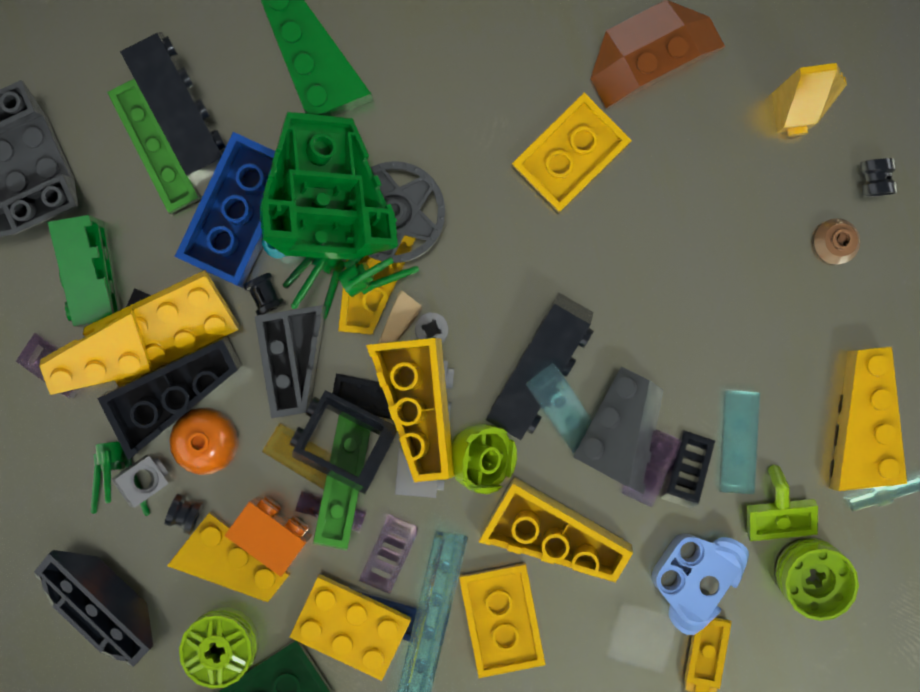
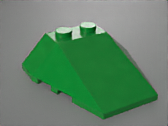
[260,112,398,260]

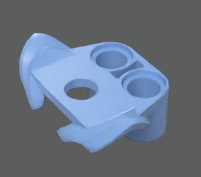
[651,533,749,635]

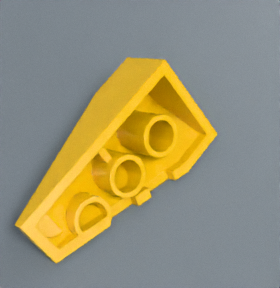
[772,63,847,137]

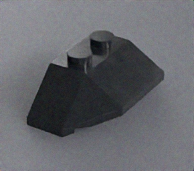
[34,550,153,667]

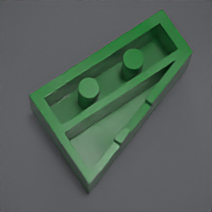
[47,215,119,327]

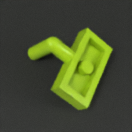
[747,465,818,542]

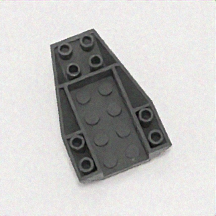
[0,80,78,237]

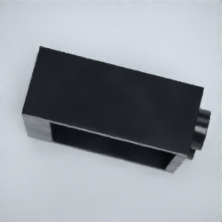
[289,390,398,494]

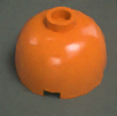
[169,407,239,475]

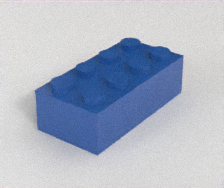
[174,132,275,288]

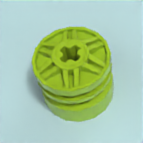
[775,537,859,621]
[179,607,259,689]

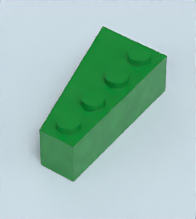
[261,0,374,116]

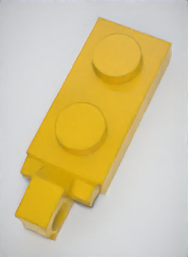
[684,617,731,692]

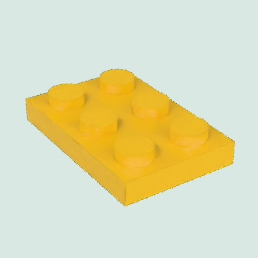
[512,92,632,213]
[459,563,546,678]
[289,574,412,681]

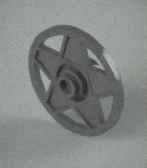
[368,161,445,263]

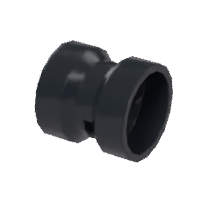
[860,158,898,197]

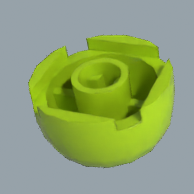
[452,424,517,494]

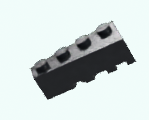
[120,32,226,176]
[486,293,594,440]
[97,336,241,460]

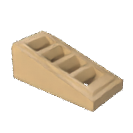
[378,290,423,344]

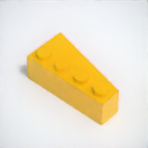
[366,338,455,482]
[829,347,907,491]
[478,476,633,583]

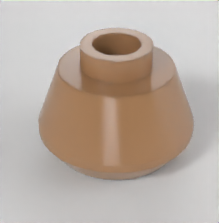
[814,218,860,265]

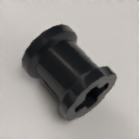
[243,272,285,316]

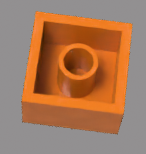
[225,496,312,577]

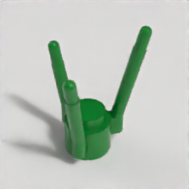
[338,218,419,297]
[283,257,345,319]
[90,442,150,516]

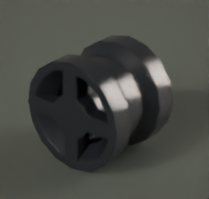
[164,493,203,535]

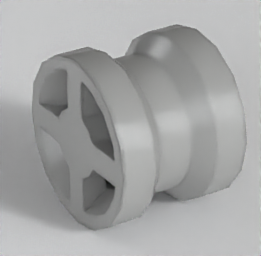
[414,312,449,343]

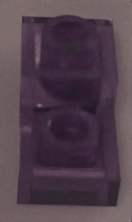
[621,429,682,507]

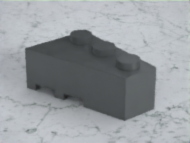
[254,305,326,419]
[573,366,664,495]

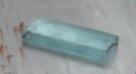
[526,363,592,454]
[719,391,760,494]

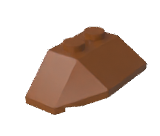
[590,0,725,110]

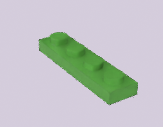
[107,79,201,214]
[313,415,371,551]

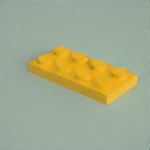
[83,270,239,386]

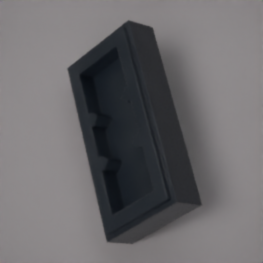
[332,373,392,419]

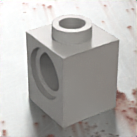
[111,456,169,508]

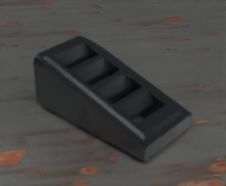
[661,430,715,508]

